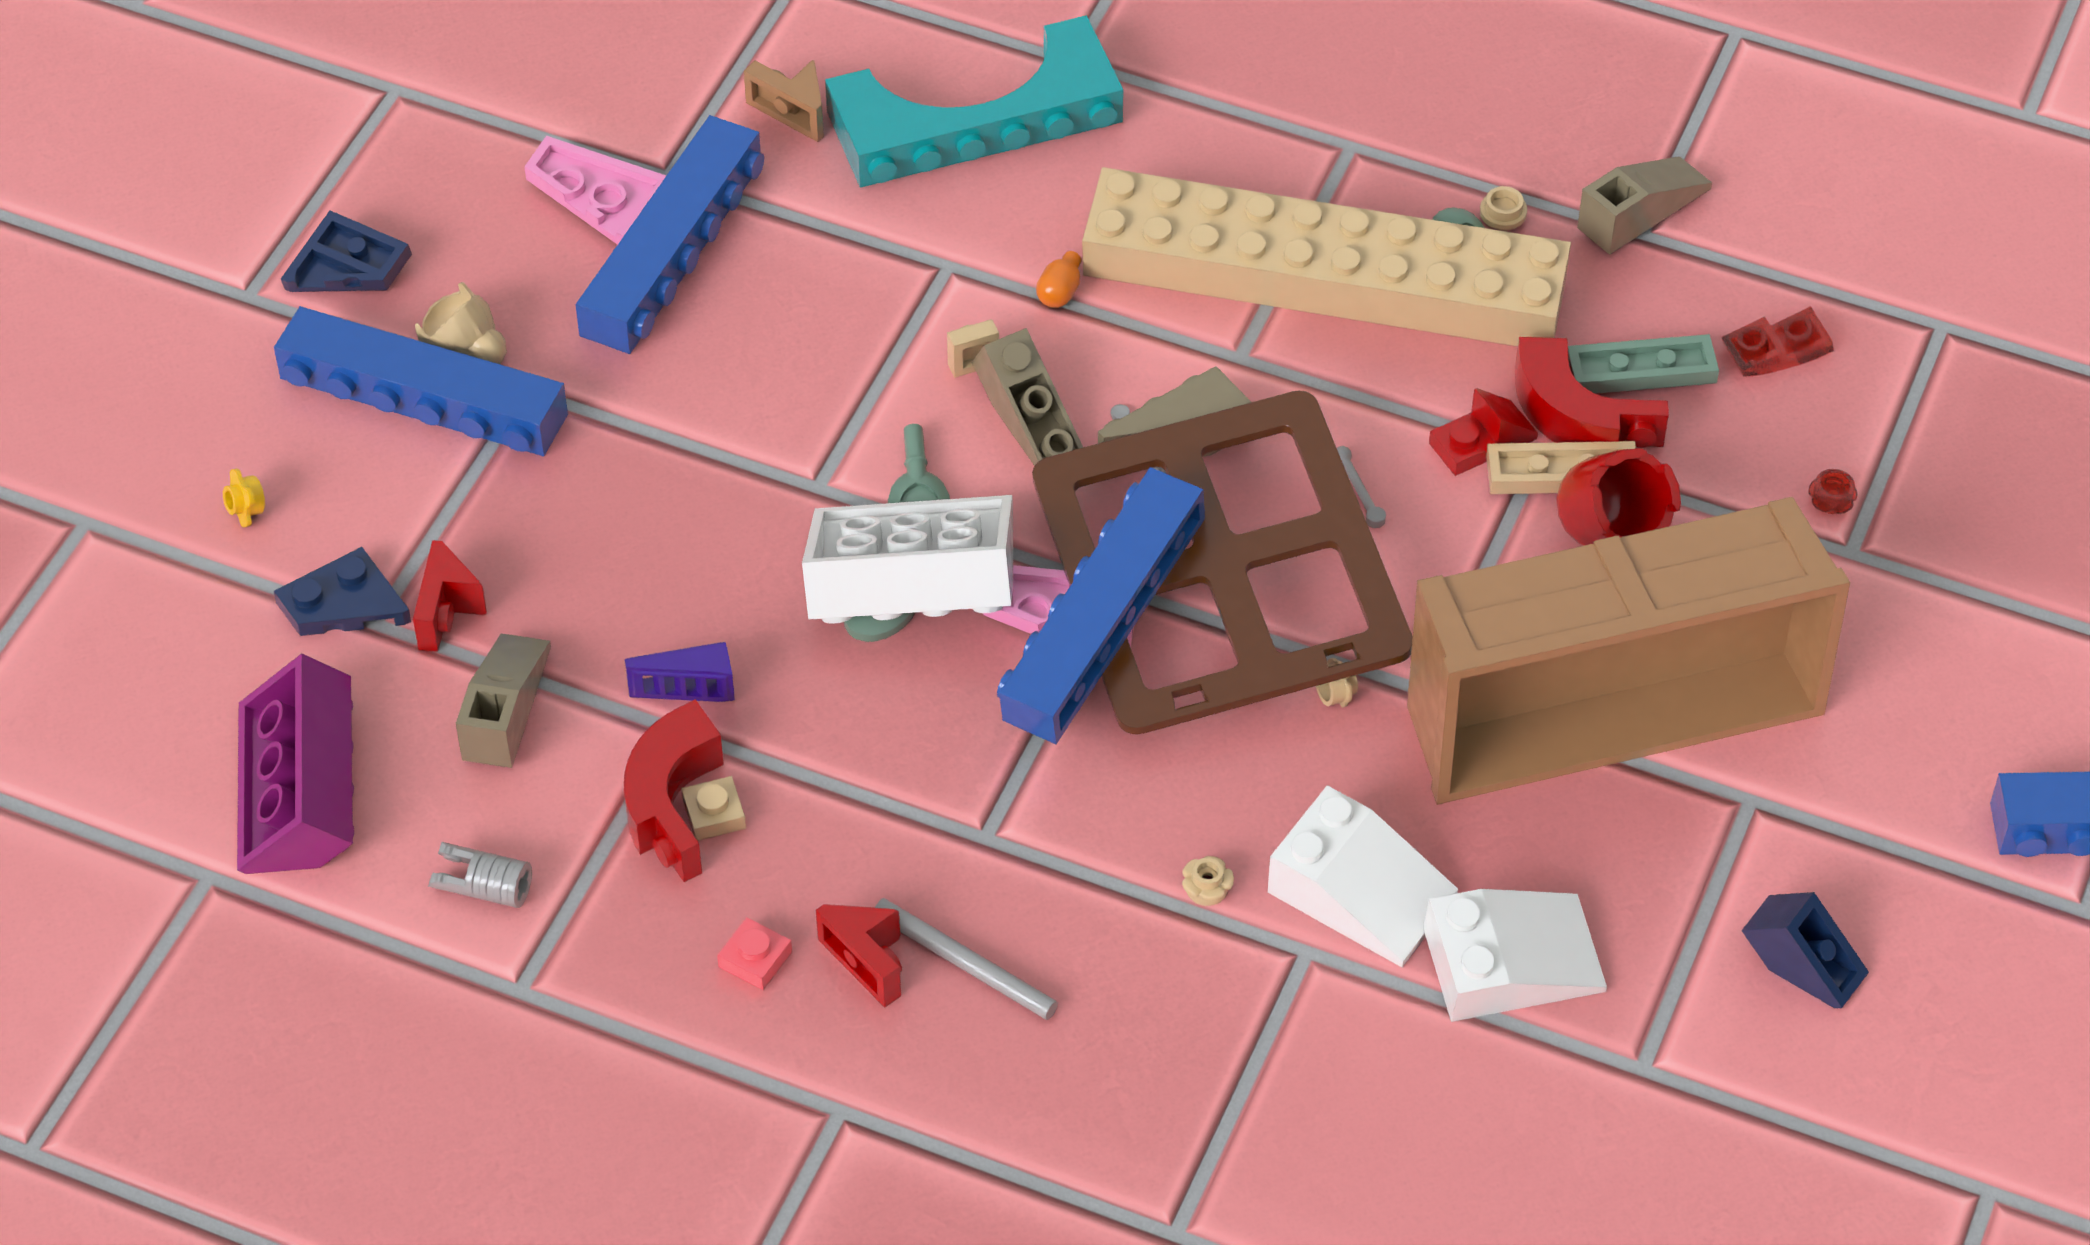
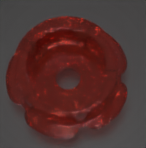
[1808,469,1858,514]

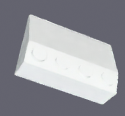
[802,495,1013,624]

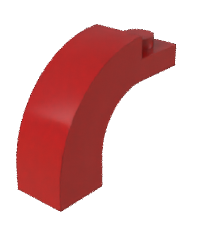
[1515,337,1669,448]
[623,699,724,882]

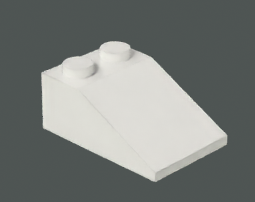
[1268,785,1458,967]
[1423,889,1607,1022]

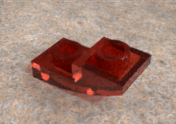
[1721,306,1834,377]

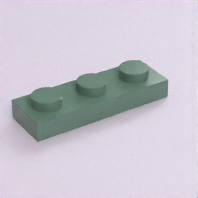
[1568,334,1719,393]

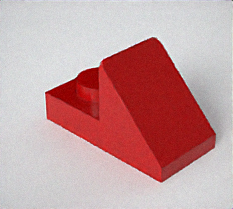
[1429,388,1538,476]
[413,540,487,652]
[816,904,902,1008]

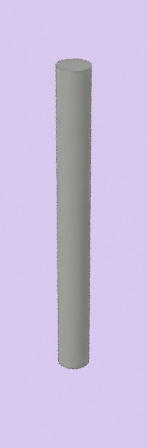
[875,898,1058,1020]

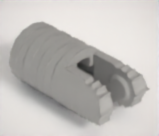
[428,842,532,908]

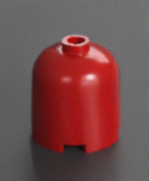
[1556,448,1681,546]

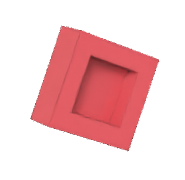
[717,917,792,990]

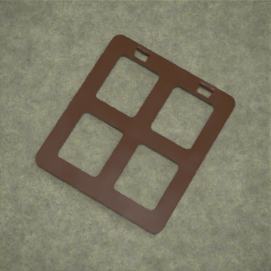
[1032,391,1413,735]

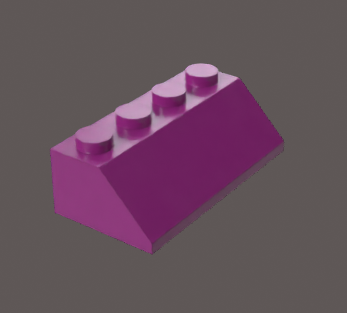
[237,653,354,874]

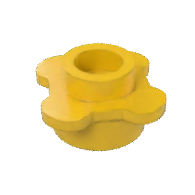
[223,468,265,527]

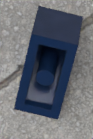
[1741,892,1869,1008]

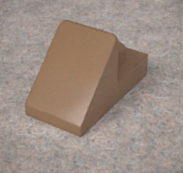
[744,60,824,142]

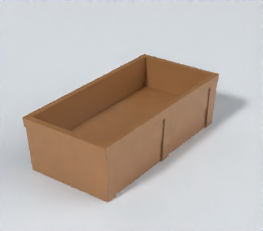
[1407,497,1850,805]

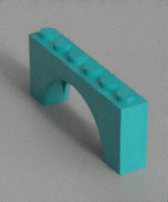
[825,15,1123,188]

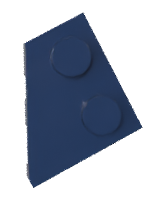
[281,210,412,292]
[274,547,411,636]

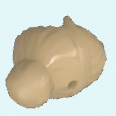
[415,282,507,364]

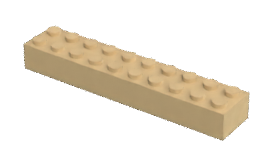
[1082,167,1571,346]

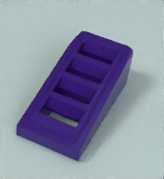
[624,642,735,702]

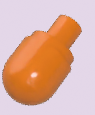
[1036,251,1082,308]

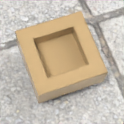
[947,319,999,378]
[681,776,746,841]

